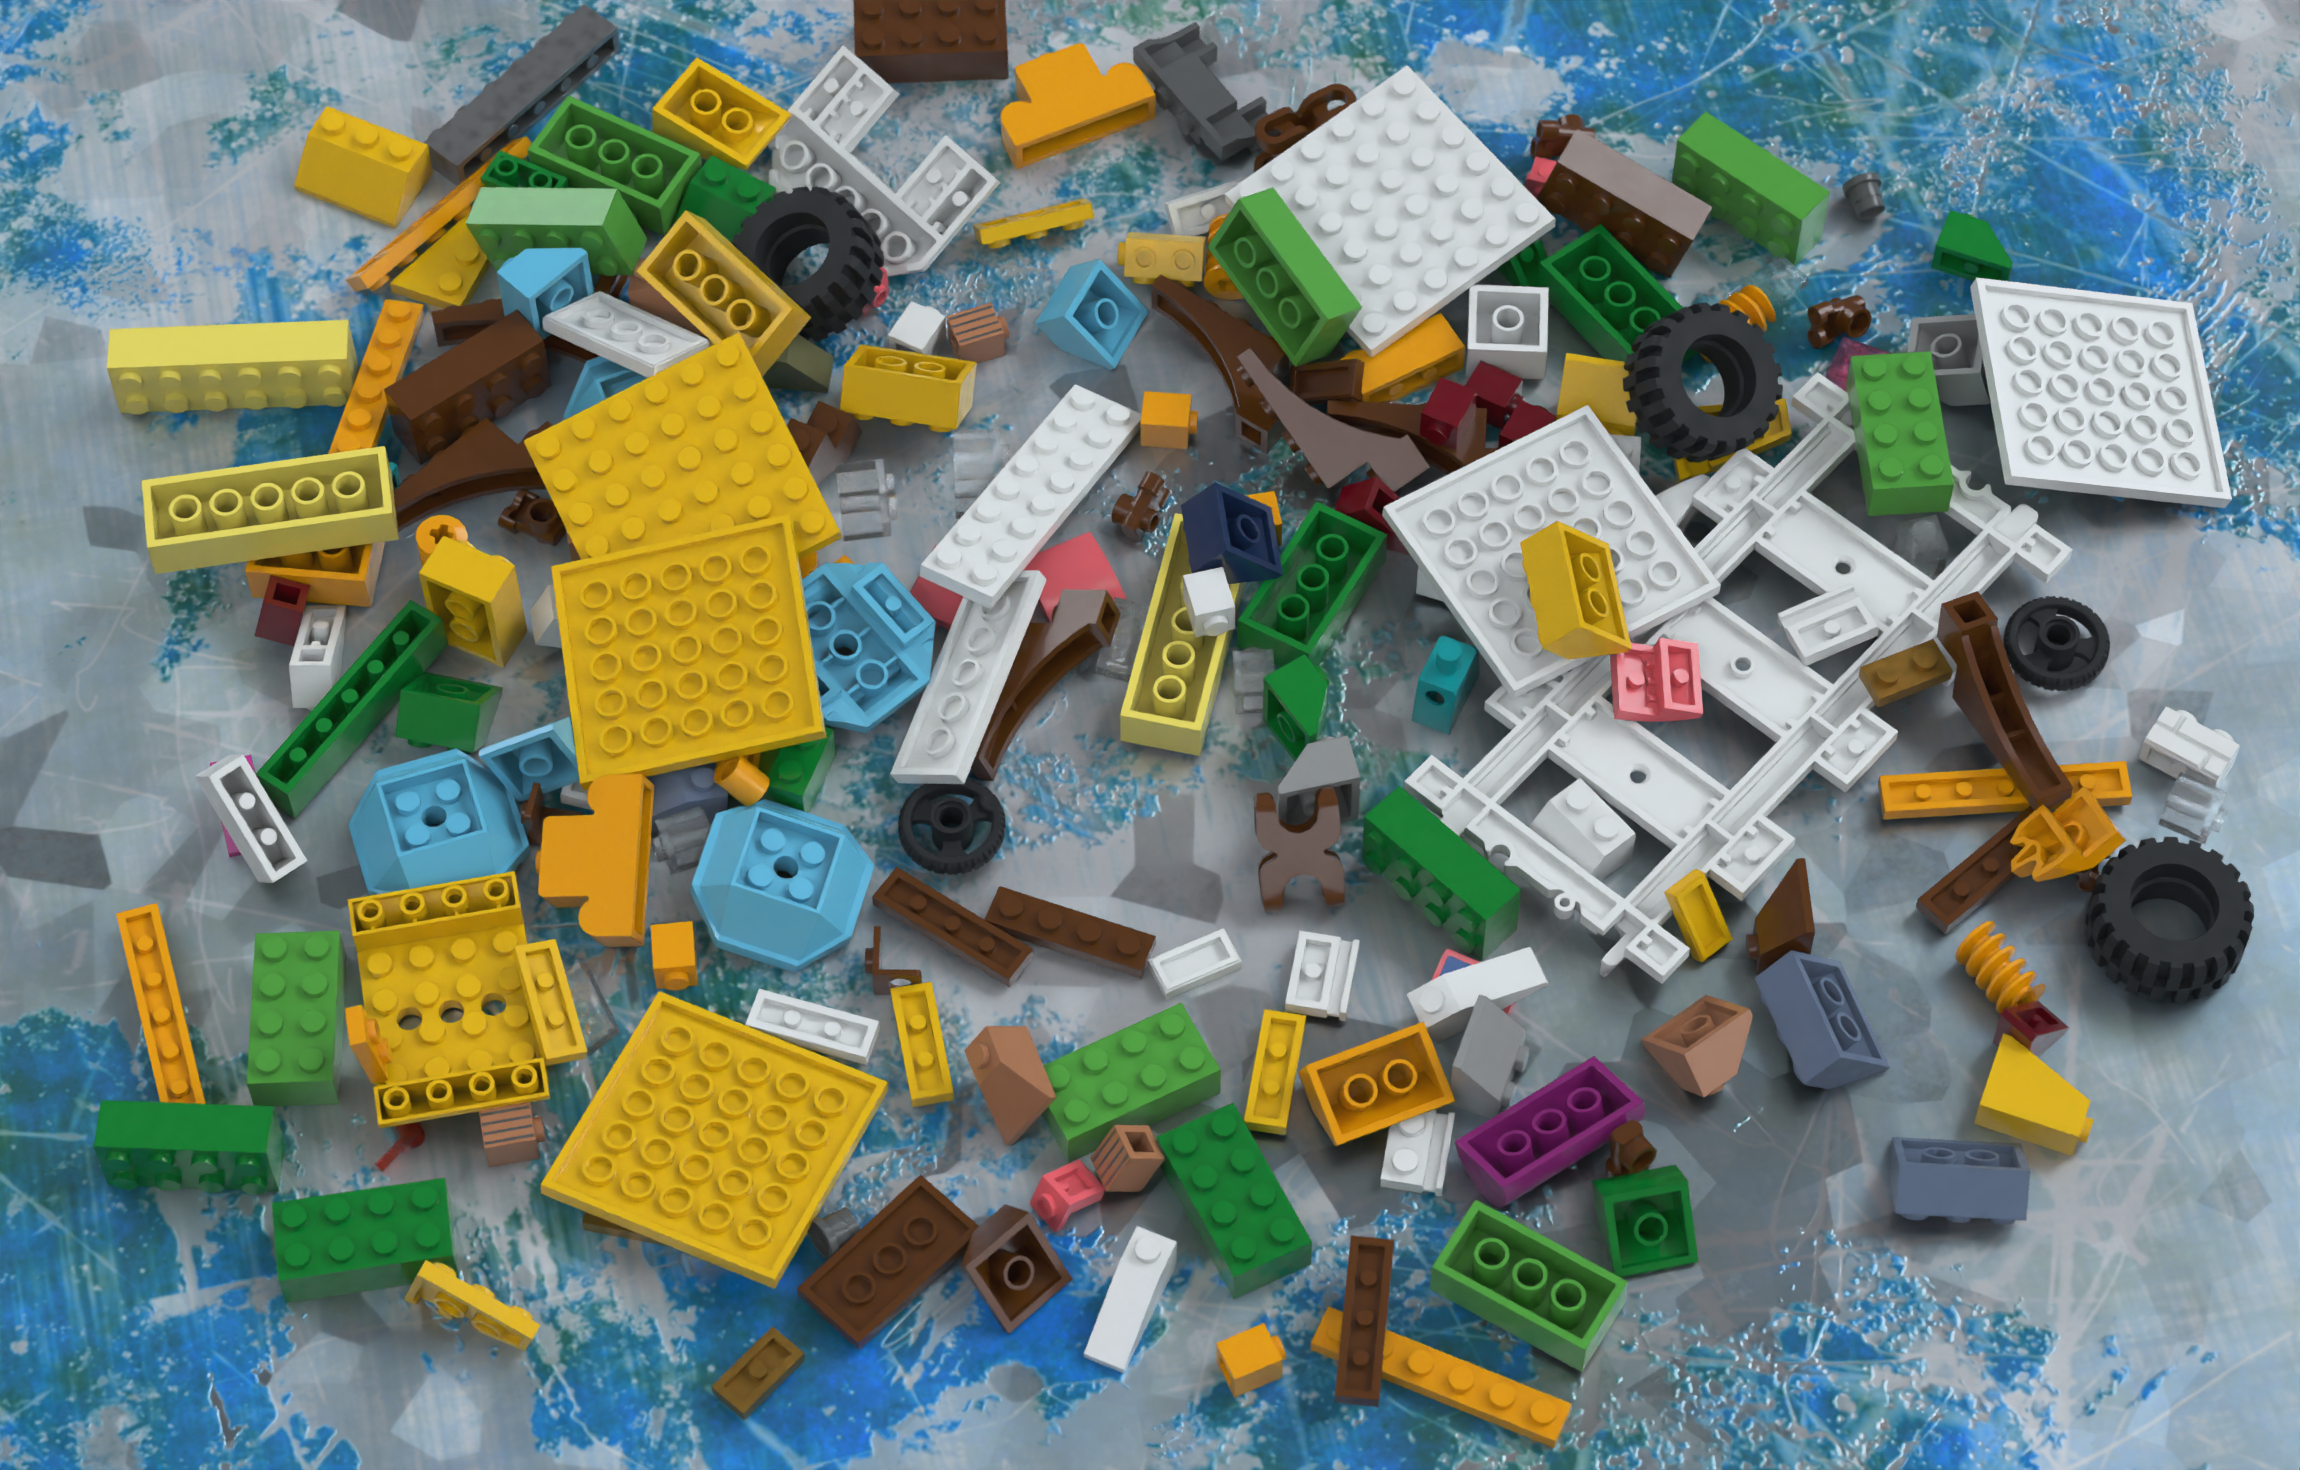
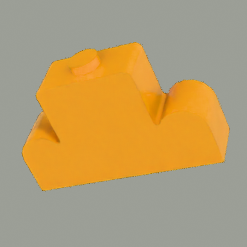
[1000,43,1156,170]
[535,774,655,947]

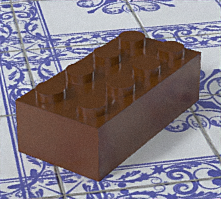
[853,0,1009,84]
[1536,128,1712,278]
[384,310,552,465]

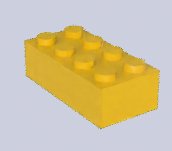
[636,210,811,377]

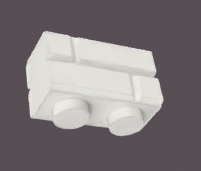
[2139,707,2240,797]

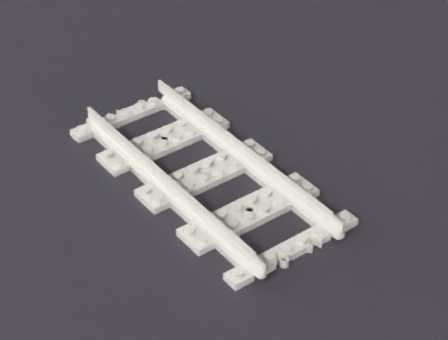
[1404,372,2073,984]

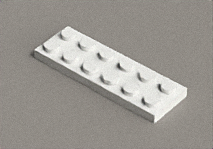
[890,570,1047,784]

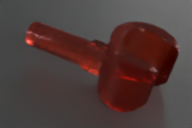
[375,1122,425,1171]

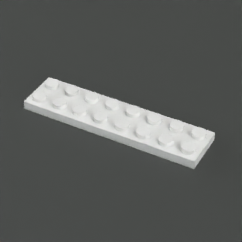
[919,384,1141,609]

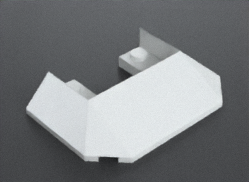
[769,45,1001,276]

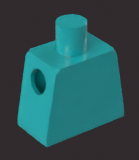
[1412,636,1480,735]

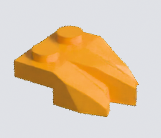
[2010,786,2126,882]

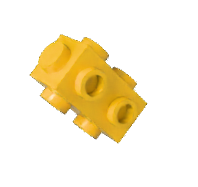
[1117,232,1206,287]

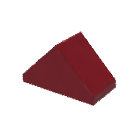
[1993,1001,2069,1057]

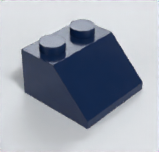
[1181,482,1283,584]

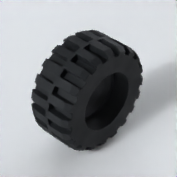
[731,186,884,341]
[1623,302,1783,463]
[2085,837,2254,1003]

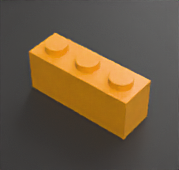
[1340,313,1465,403]

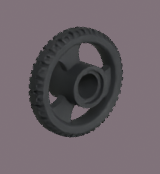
[2003,596,2110,691]
[898,778,1006,875]

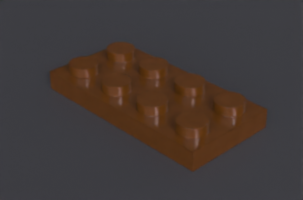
[797,1174,979,1350]

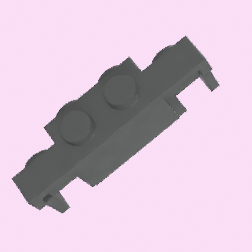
[1133,22,1279,161]

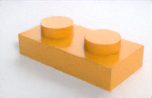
[345,1005,392,1084]

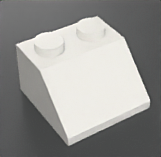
[1529,778,1636,881]

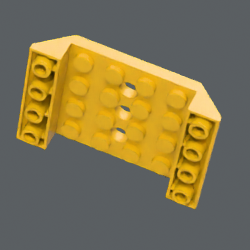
[348,871,550,1129]

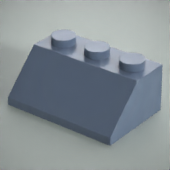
[1755,950,1890,1090]
[1891,1137,2030,1225]

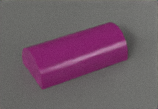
[1455,1056,1646,1208]

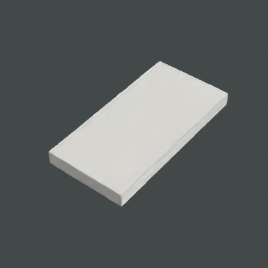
[542,291,711,378]

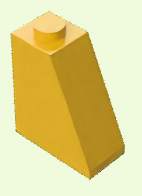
[1974,1033,2094,1156]

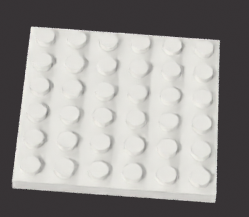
[1225,65,1555,358]
[1970,278,2232,508]
[1382,405,1721,699]

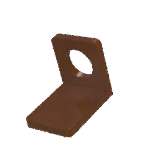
[521,782,584,846]
[865,926,922,995]

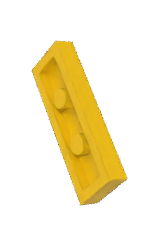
[973,198,1095,249]
[513,939,588,1066]
[890,981,954,1107]
[1244,1009,1306,1135]

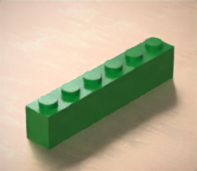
[256,600,448,819]

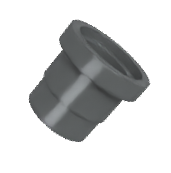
[1842,172,1885,220]
[808,1207,860,1259]

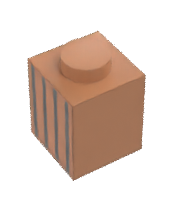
[947,303,1010,364]
[479,1102,546,1168]
[1090,1125,1165,1192]

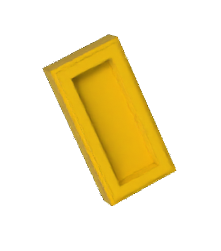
[1664,869,1733,962]

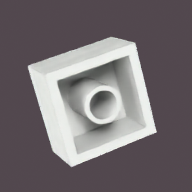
[1466,285,1549,379]

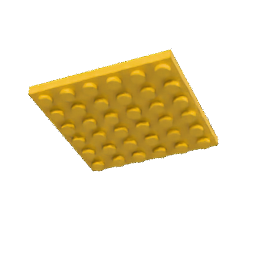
[524,332,843,560]
[551,514,827,790]
[540,991,888,1289]

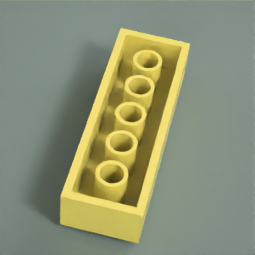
[107,320,359,415]
[141,446,399,574]
[1120,513,1246,756]

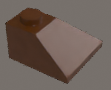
[1746,858,1815,975]
[961,1204,1072,1334]

